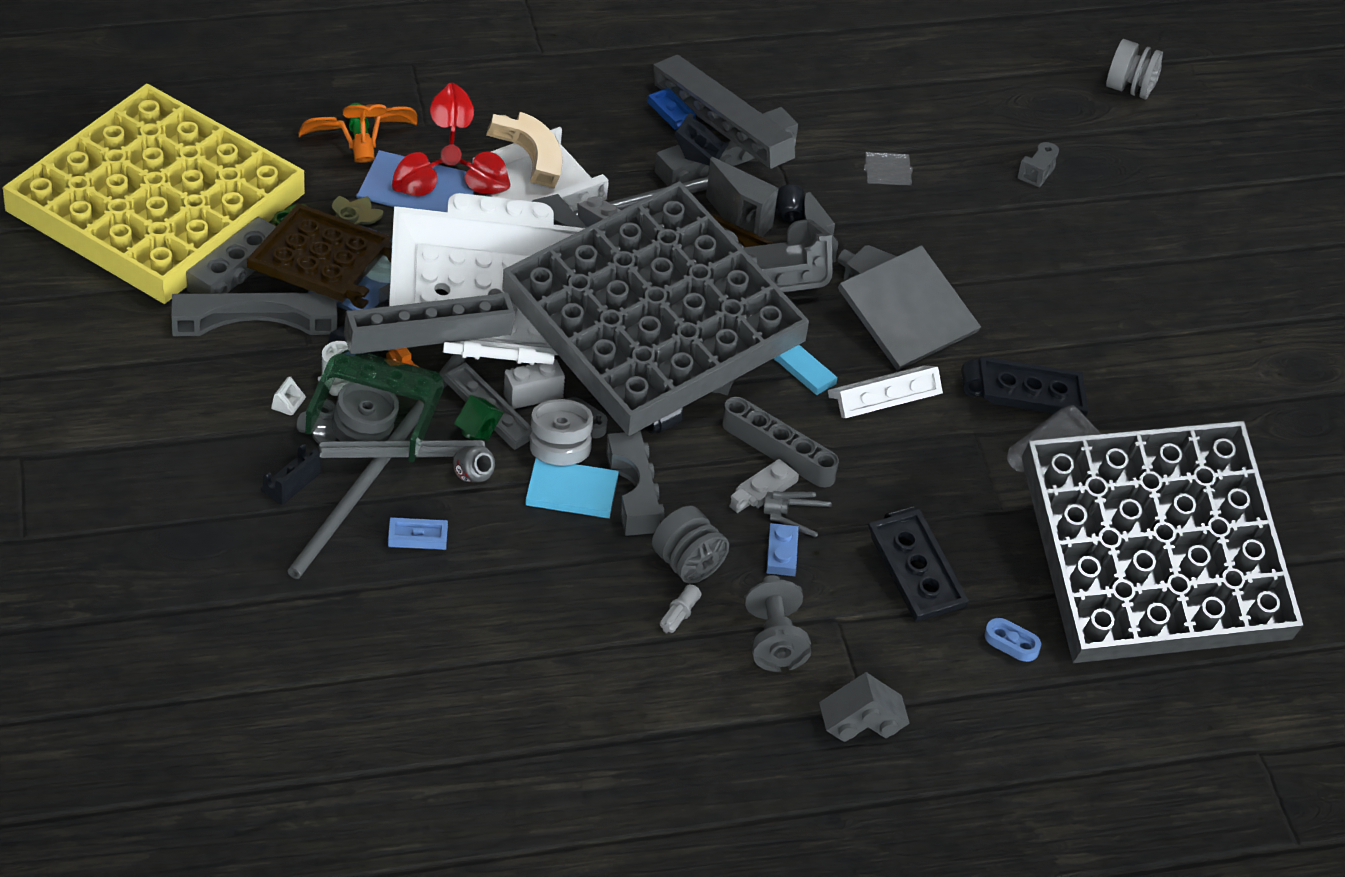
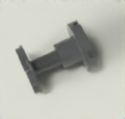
[744,575,811,672]

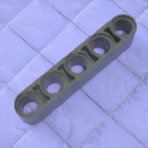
[722,397,839,488]

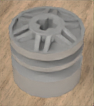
[1106,39,1163,100]

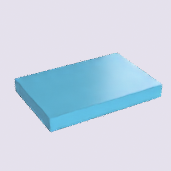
[526,458,619,519]

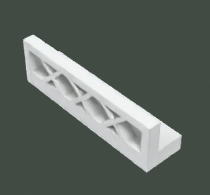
[828,366,943,418]

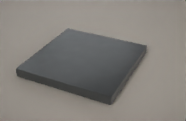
[838,245,981,371]

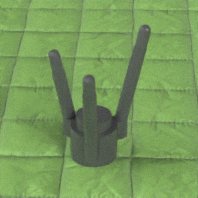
[764,491,832,537]

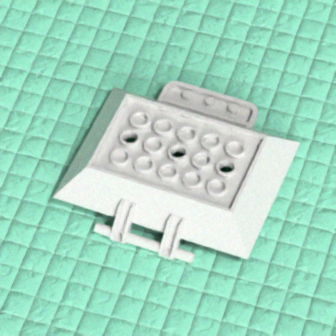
[389,193,585,365]

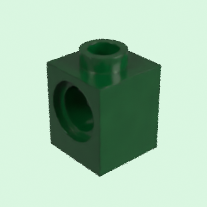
[454,395,504,441]

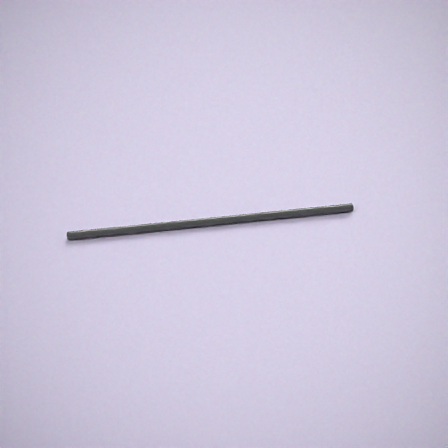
[288,354,468,579]

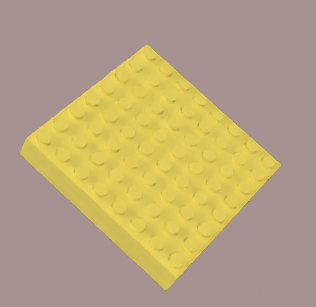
[3,84,305,304]

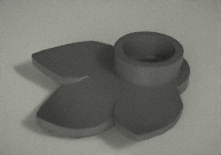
[296,399,337,444]

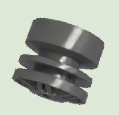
[652,506,730,584]

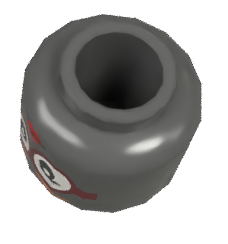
[453,446,495,482]

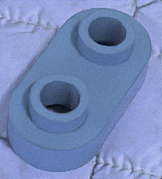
[985,618,1041,662]

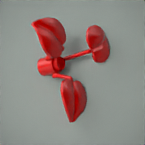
[392,83,511,196]

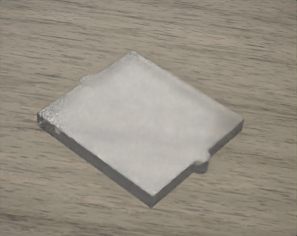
[864,152,913,185]

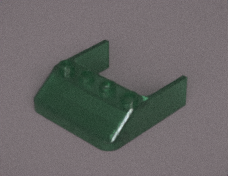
[305,349,444,463]

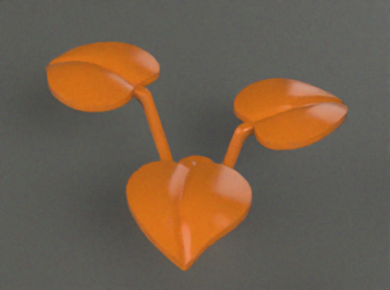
[298,104,417,163]

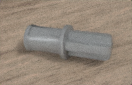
[660,584,702,633]

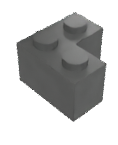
[819,672,910,742]

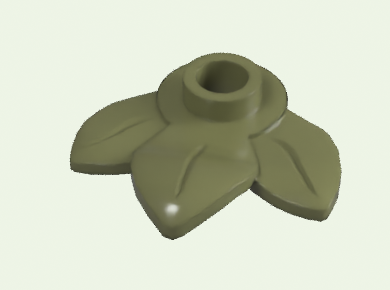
[332,196,383,225]

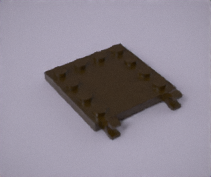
[247,203,392,309]

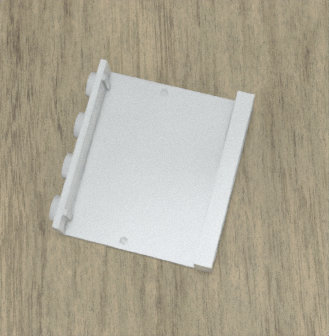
[472,127,609,211]

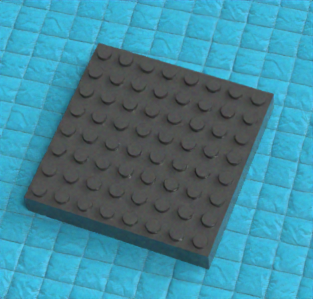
[503,181,809,436]
[1021,421,1303,663]

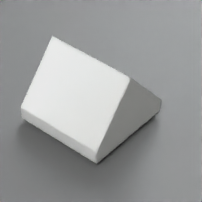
[271,377,306,416]

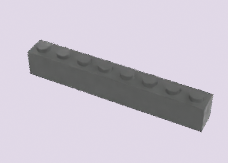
[653,54,796,169]

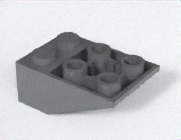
[706,157,778,237]

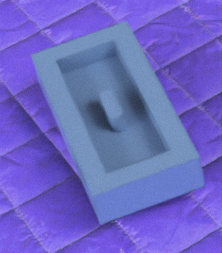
[388,518,448,550]
[766,523,799,576]

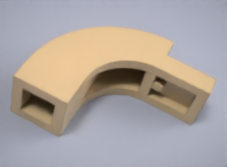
[486,112,562,188]

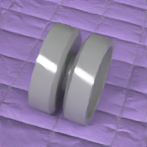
[530,399,593,466]

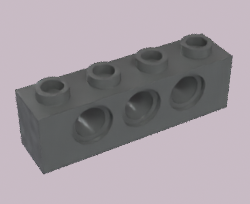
[186,216,276,294]

